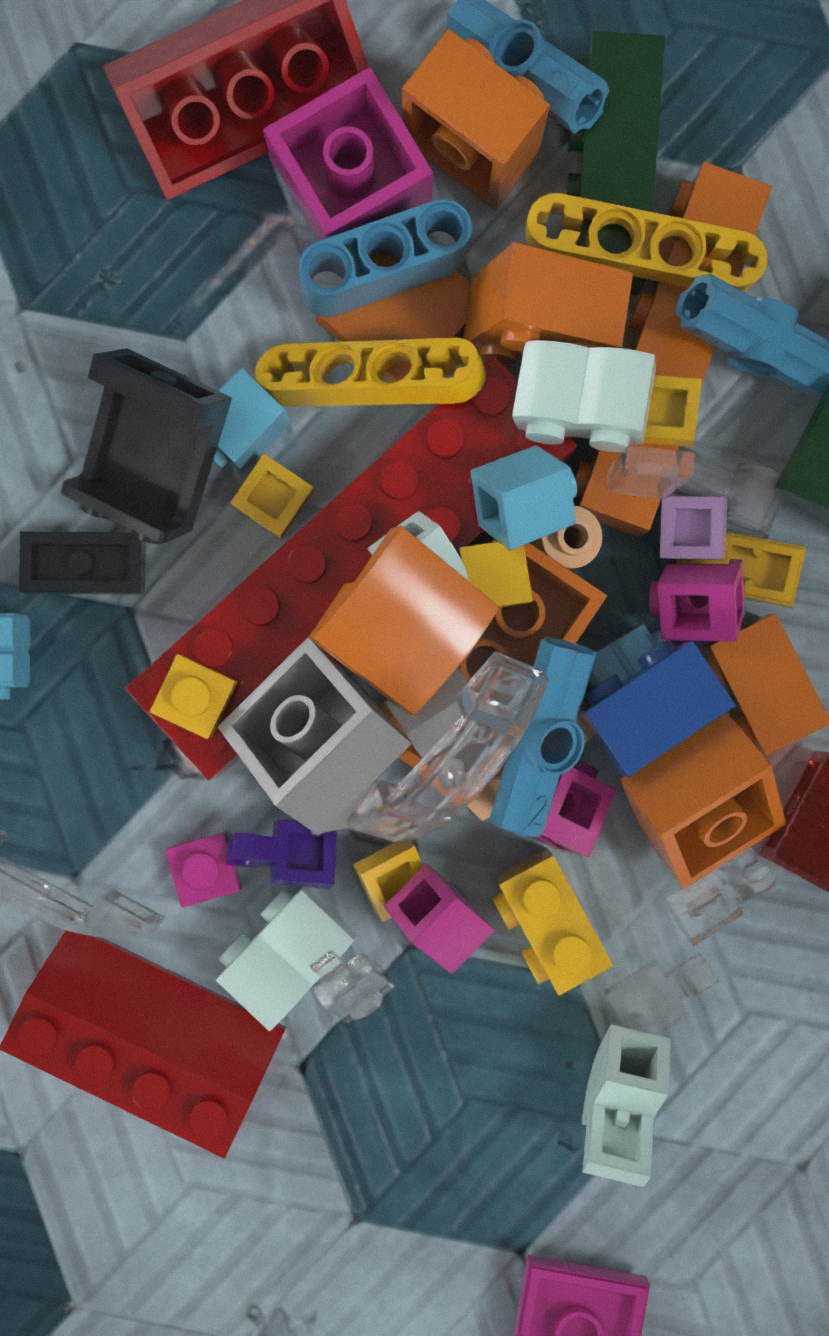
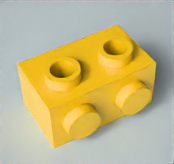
[492,848,613,996]

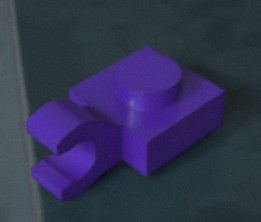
[226,819,337,889]

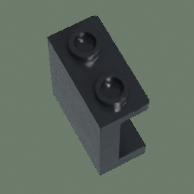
[61,348,232,544]

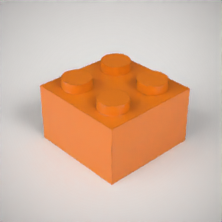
[402,28,550,211]
[463,242,633,365]
[620,712,786,890]

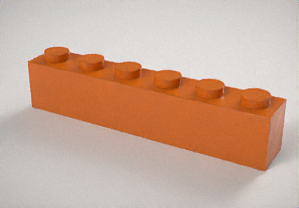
[574,161,772,538]

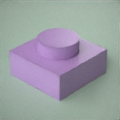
[660,496,727,560]

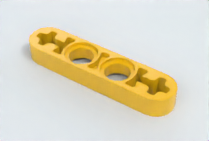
[525,193,768,293]
[255,337,486,407]

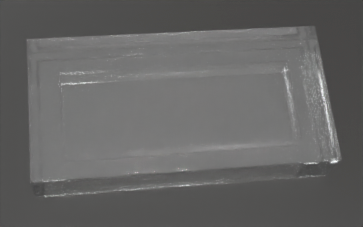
[606,445,695,499]

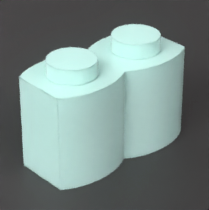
[512,340,656,452]
[216,887,355,1032]

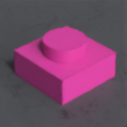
[165,831,242,908]

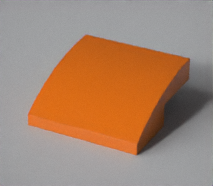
[315,251,471,383]
[308,526,500,715]

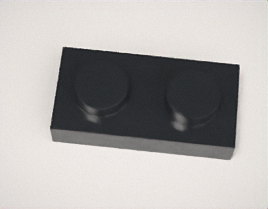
[19,531,146,595]

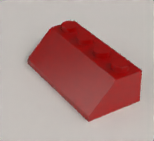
[103,0,369,200]
[0,923,286,1159]

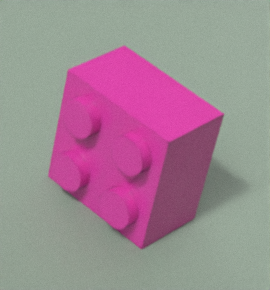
[263,67,433,241]

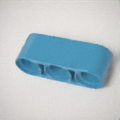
[299,199,472,317]

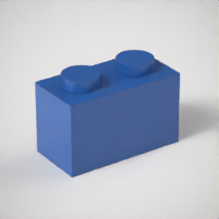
[579,639,736,777]

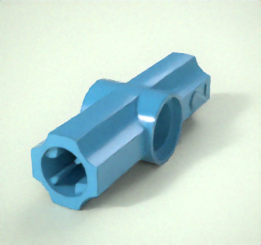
[445,0,610,134]
[675,274,829,396]
[489,636,597,837]

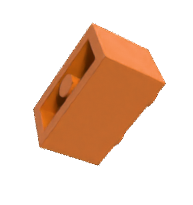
[698,613,829,757]

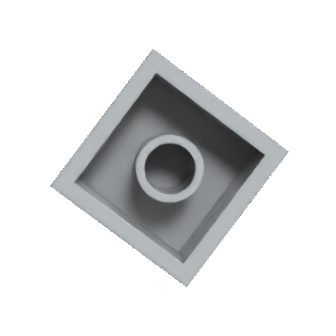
[218,638,412,835]

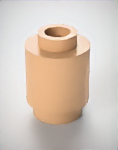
[530,506,602,569]

